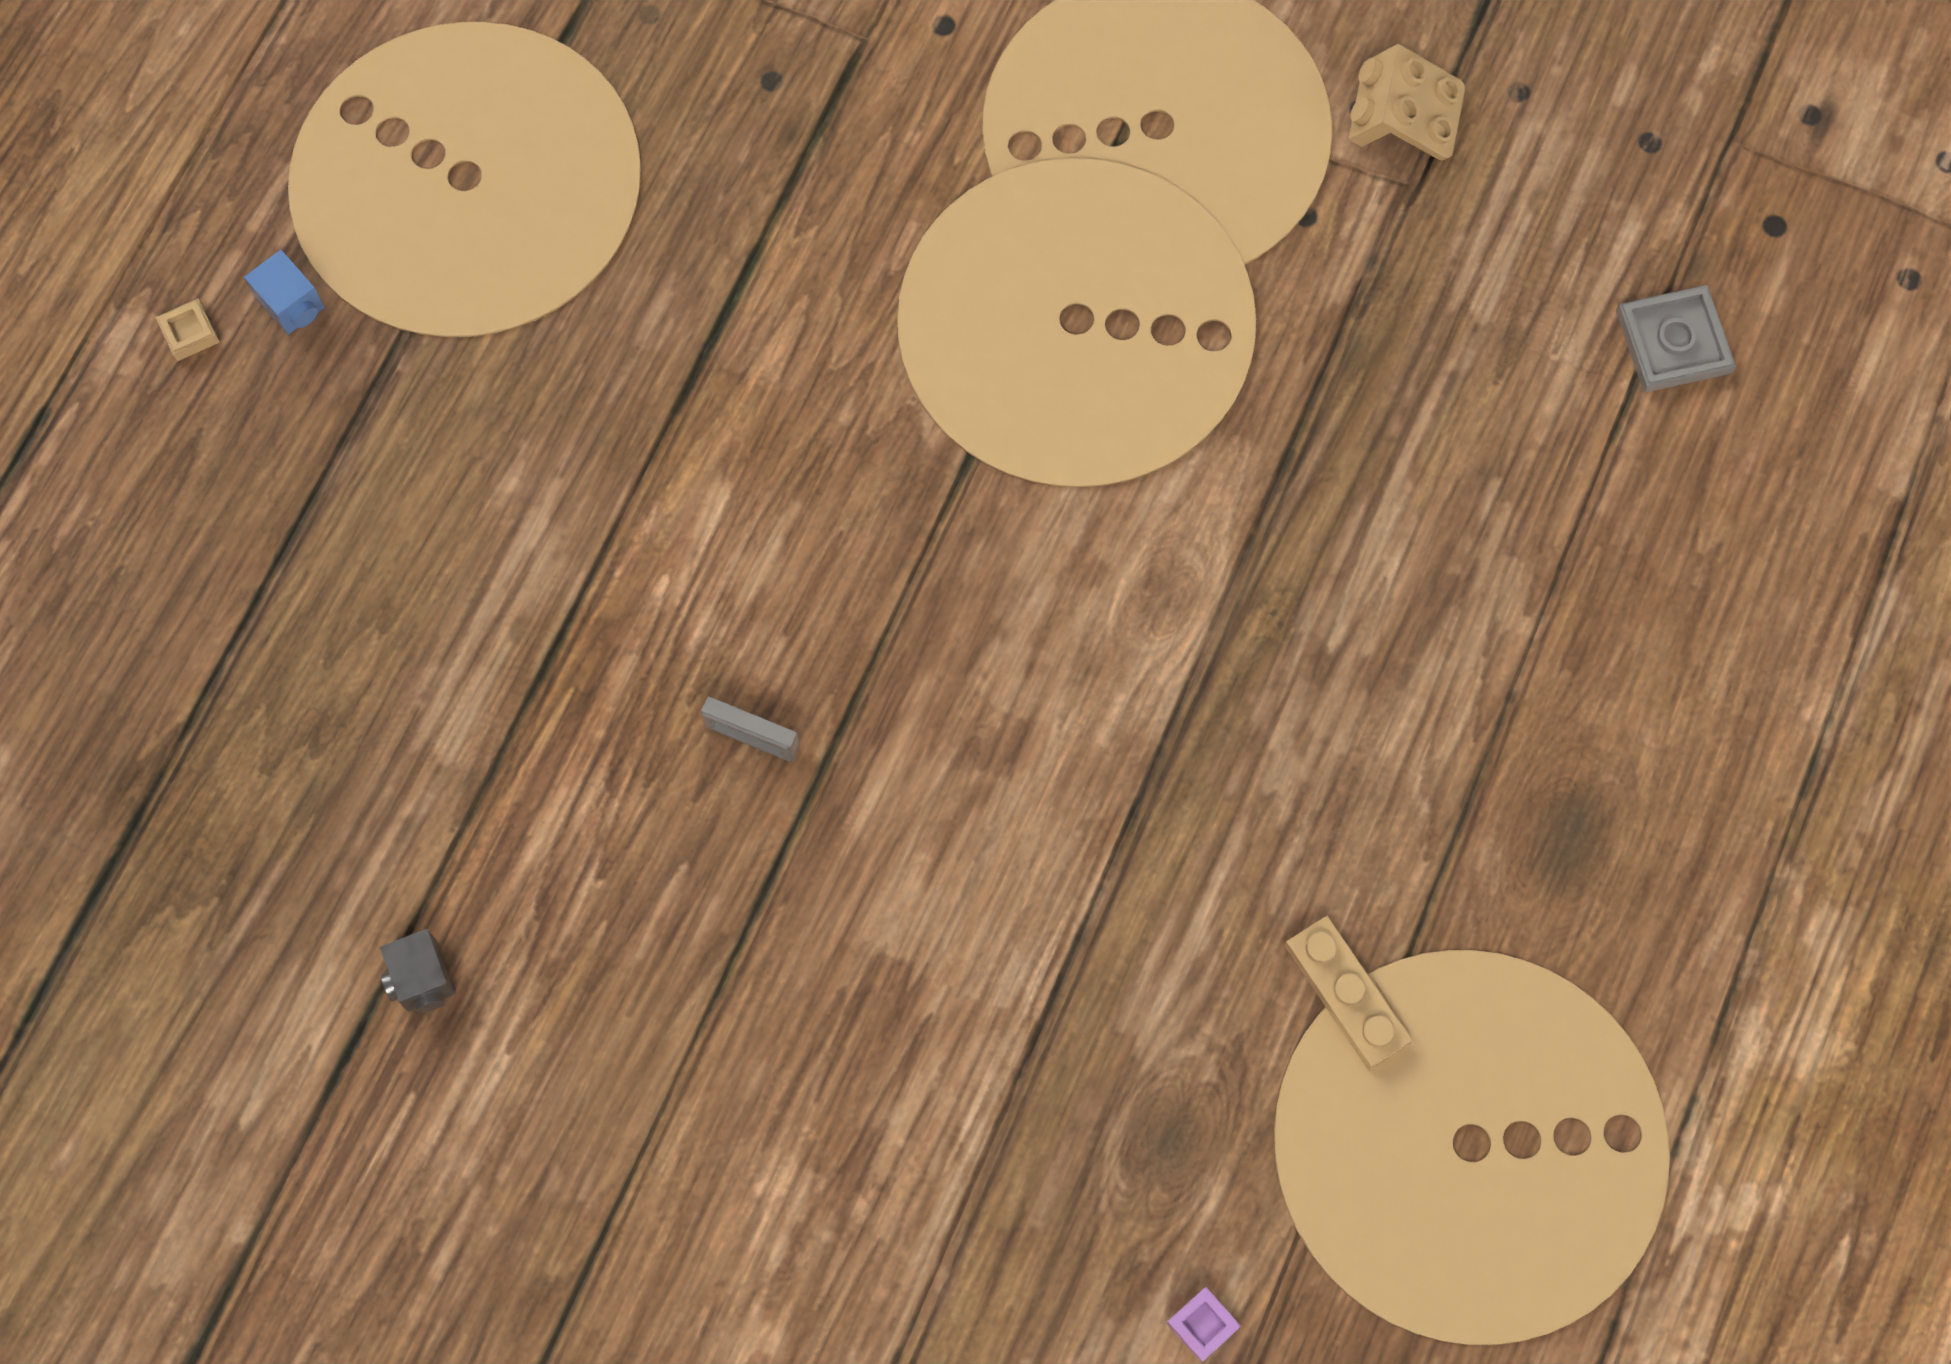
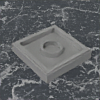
[1616,285,1736,393]

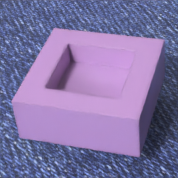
[1166,1287,1241,1363]

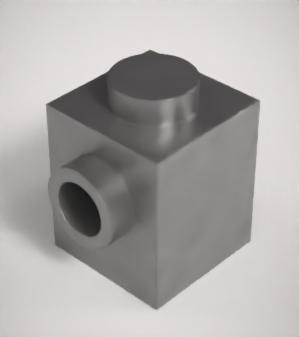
[380,929,456,1013]

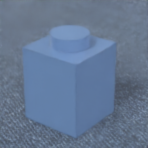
[244,250,325,335]

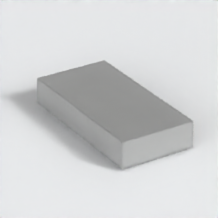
[701,696,800,762]

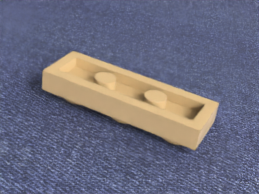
[1284,916,1413,1070]

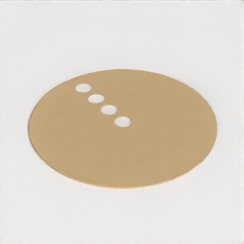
[983,0,1332,265]
[288,22,641,337]
[897,157,1256,487]
[1274,950,1670,1345]

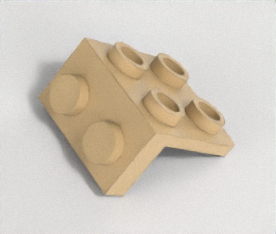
[1348,44,1465,161]

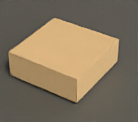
[155,299,220,362]

